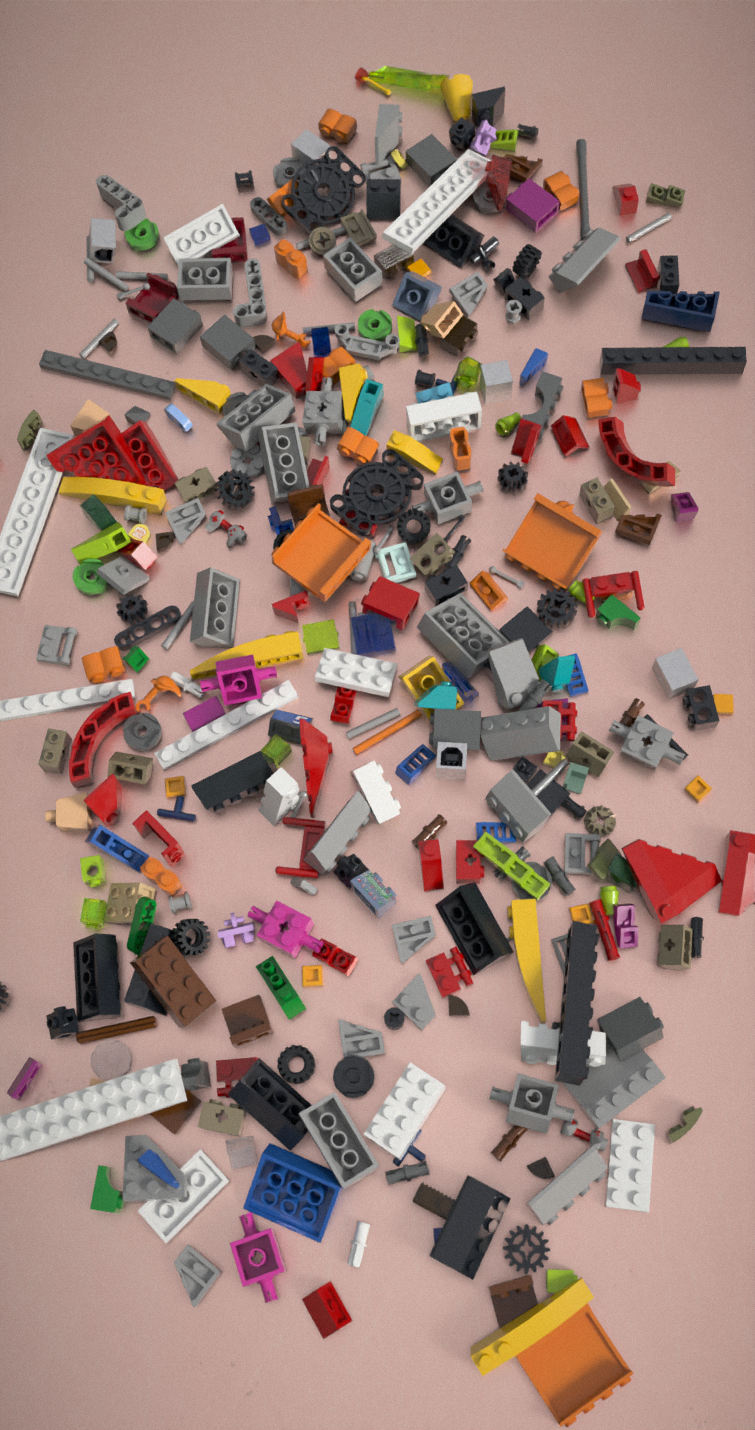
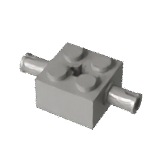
[302,377,344,446]
[412,471,484,524]
[609,715,685,770]
[489,1073,575,1134]

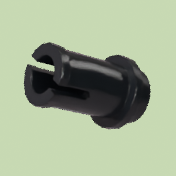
[517,124,539,139]
[561,796,587,820]

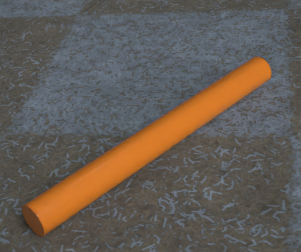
[352,709,421,755]

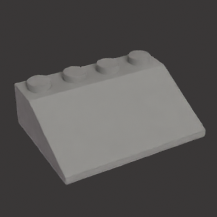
[417,593,510,679]
[561,1042,666,1130]

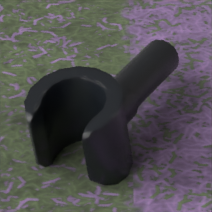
[478,246,495,271]

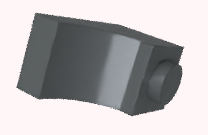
[181,1058,211,1091]

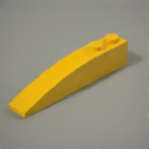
[58,477,167,515]
[189,631,304,681]
[507,899,546,1024]
[470,1277,594,1376]

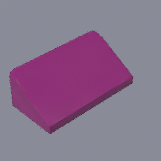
[183,696,226,732]
[7,1057,42,1100]

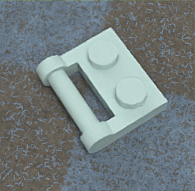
[374,542,416,583]

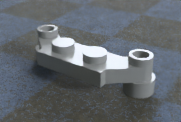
[335,323,400,361]

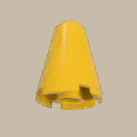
[440,74,473,124]

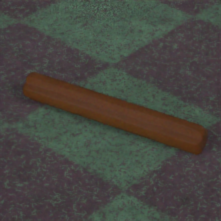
[76,1016,157,1044]

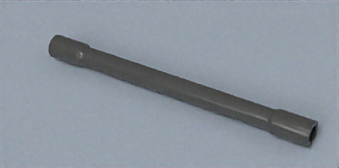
[576,139,590,241]

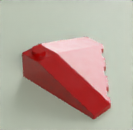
[46,415,146,485]
[121,420,179,491]
[299,719,333,818]
[718,830,755,916]
[621,839,722,924]

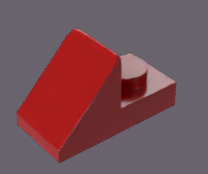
[272,590,310,623]

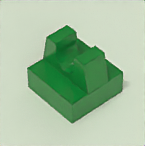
[122,645,149,672]

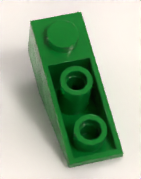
[256,955,306,1020]

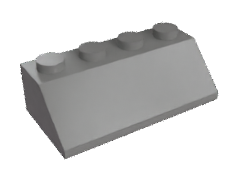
[548,227,621,293]
[216,384,296,451]
[258,423,309,503]
[190,567,240,648]
[480,706,561,761]
[303,791,371,875]
[299,1092,379,1189]
[525,1146,608,1225]

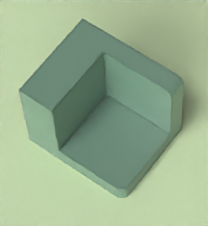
[563,762,589,794]

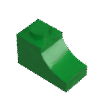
[595,595,641,630]
[90,1165,125,1213]

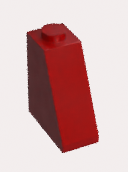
[270,342,307,399]
[418,839,444,892]

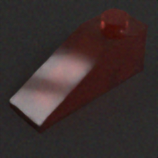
[485,155,512,212]

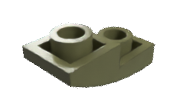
[646,183,685,206]
[17,409,42,450]
[587,839,621,880]
[666,1106,703,1144]

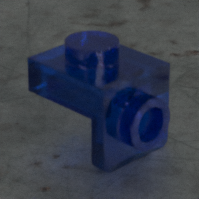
[311,327,331,355]
[267,506,294,535]

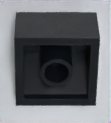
[471,86,505,130]
[366,179,401,221]

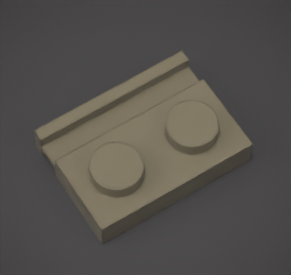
[340,209,377,246]

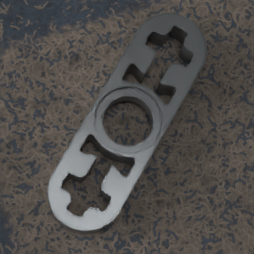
[250,197,288,236]

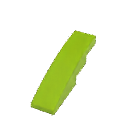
[473,832,550,901]

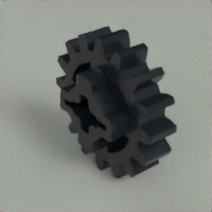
[215,469,255,510]
[536,587,578,628]
[503,1224,550,1274]

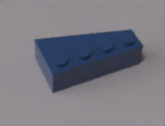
[641,291,720,332]

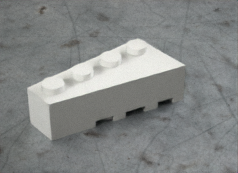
[521,1021,606,1067]

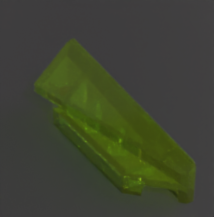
[369,66,450,91]

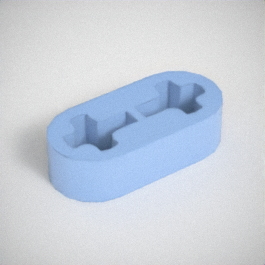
[164,403,193,433]

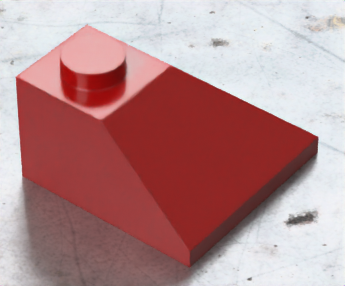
[83,773,123,827]

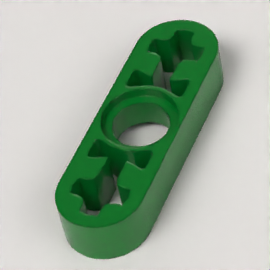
[127,896,157,955]

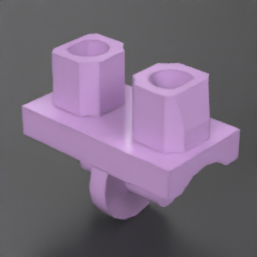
[469,120,497,156]
[217,912,255,948]

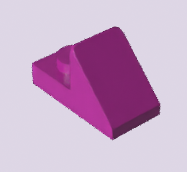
[671,492,698,522]

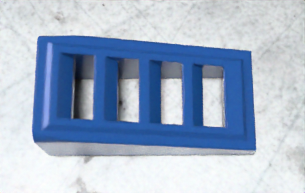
[519,348,548,386]
[566,653,589,697]
[395,744,437,785]
[475,822,516,843]
[137,1149,180,1189]

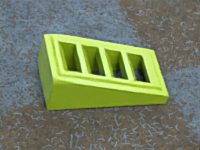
[490,129,518,151]

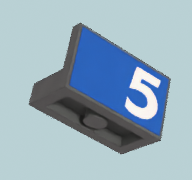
[268,709,313,744]

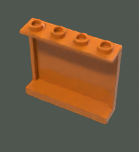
[502,493,603,590]
[271,503,372,603]
[516,1303,634,1427]

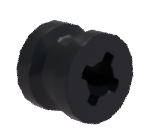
[384,1007,405,1030]

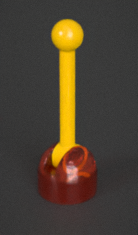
[355,67,391,96]

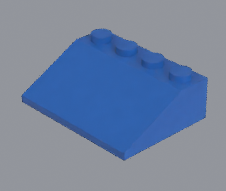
[243,1143,342,1243]

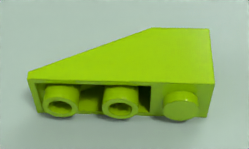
[71,522,131,564]

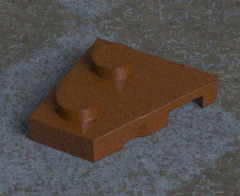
[497,154,543,183]
[615,514,662,545]

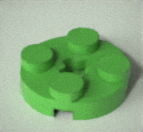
[125,218,159,251]
[358,309,392,341]
[73,558,109,595]

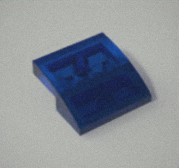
[351,613,396,655]
[442,662,479,700]

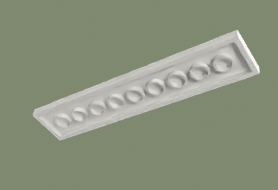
[382,149,497,254]
[0,428,74,597]
[0,1059,187,1162]

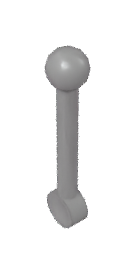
[116,283,150,300]
[373,526,394,553]
[489,566,524,588]
[290,791,307,818]

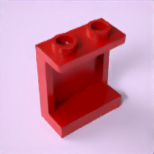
[361,576,420,631]
[132,810,185,865]

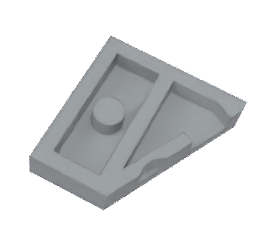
[338,1020,385,1057]
[174,1244,222,1307]

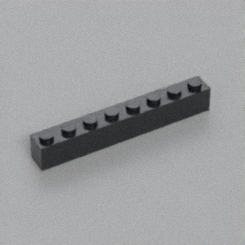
[600,347,747,375]
[555,921,599,1086]

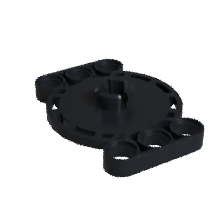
[281,146,366,234]
[330,449,424,536]

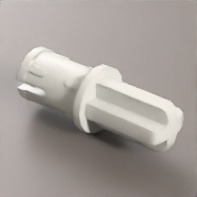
[170,672,206,699]
[348,1221,370,1267]

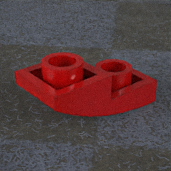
[330,686,357,724]
[311,938,359,977]

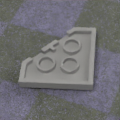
[123,1135,187,1202]

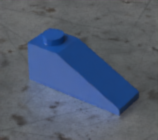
[85,825,149,872]

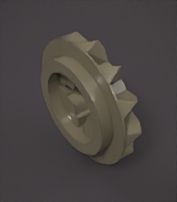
[309,227,336,255]
[584,805,616,837]

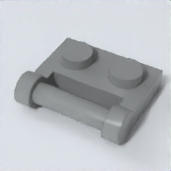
[360,155,401,184]
[36,625,78,666]
[564,833,601,876]

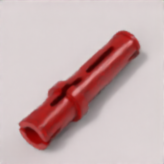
[589,899,620,961]

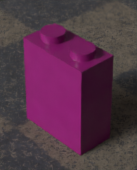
[506,178,560,233]

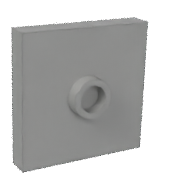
[97,556,150,595]

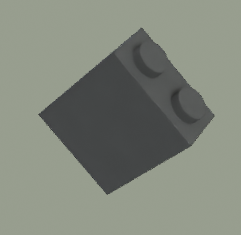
[406,134,457,187]
[147,299,203,354]
[200,314,256,370]
[429,709,481,751]
[597,997,664,1061]

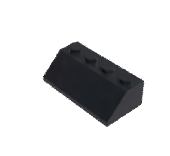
[423,214,485,267]
[191,751,278,813]
[435,882,514,975]
[124,924,192,1016]
[73,933,121,1022]
[228,1058,312,1151]
[429,1175,511,1280]

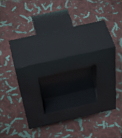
[493,268,515,294]
[513,756,538,784]

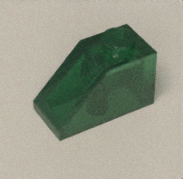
[80,494,117,532]
[607,853,638,893]

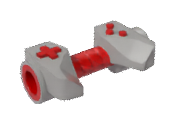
[205,510,247,546]
[560,1119,608,1152]

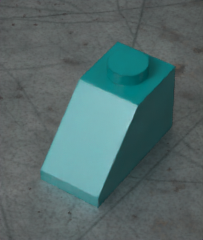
[539,655,575,692]
[414,681,457,710]

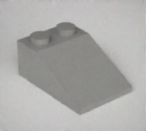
[375,104,403,165]
[487,638,540,710]

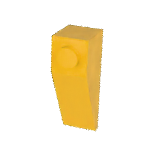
[339,364,368,424]
[174,378,231,414]
[386,430,443,475]

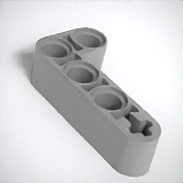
[96,175,146,231]
[233,258,268,327]

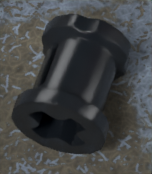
[235,170,254,188]
[415,369,436,388]

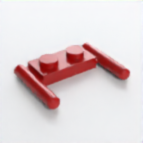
[582,571,645,618]
[275,817,325,878]

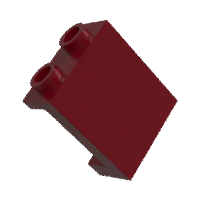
[212,217,248,263]
[126,273,179,324]

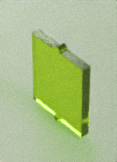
[302,619,340,655]

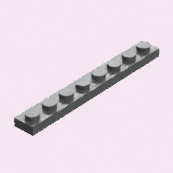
[39,350,176,400]

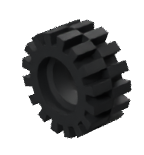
[512,244,542,279]
[397,509,431,544]
[171,919,210,955]
[277,1045,315,1084]

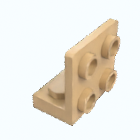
[104,882,156,927]

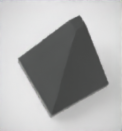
[125,406,150,424]

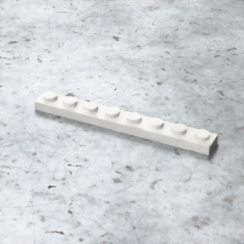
[0,679,136,721]
[154,680,298,771]

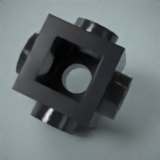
[449,117,475,150]
[333,854,369,889]
[46,1006,79,1040]

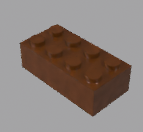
[130,936,217,1028]

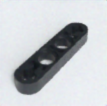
[114,605,182,651]

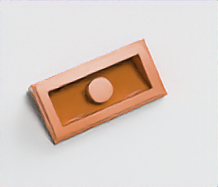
[469,571,509,611]

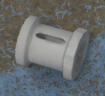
[505,300,522,323]
[124,505,147,524]
[168,891,192,913]

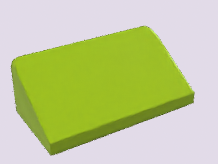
[397,316,417,352]
[531,644,559,682]

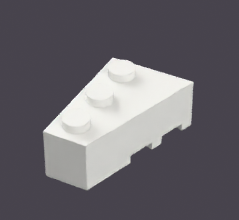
[350,761,401,824]
[258,767,300,826]

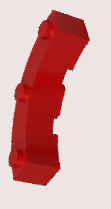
[598,417,675,487]
[69,691,137,788]

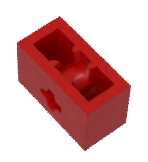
[456,840,484,884]

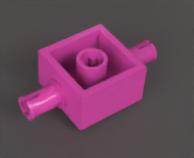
[200,654,277,705]
[248,900,323,959]
[230,1212,286,1303]

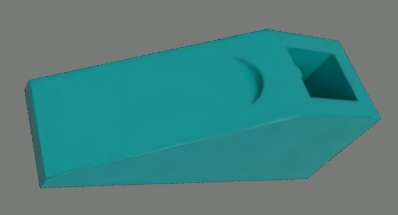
[350,379,384,436]

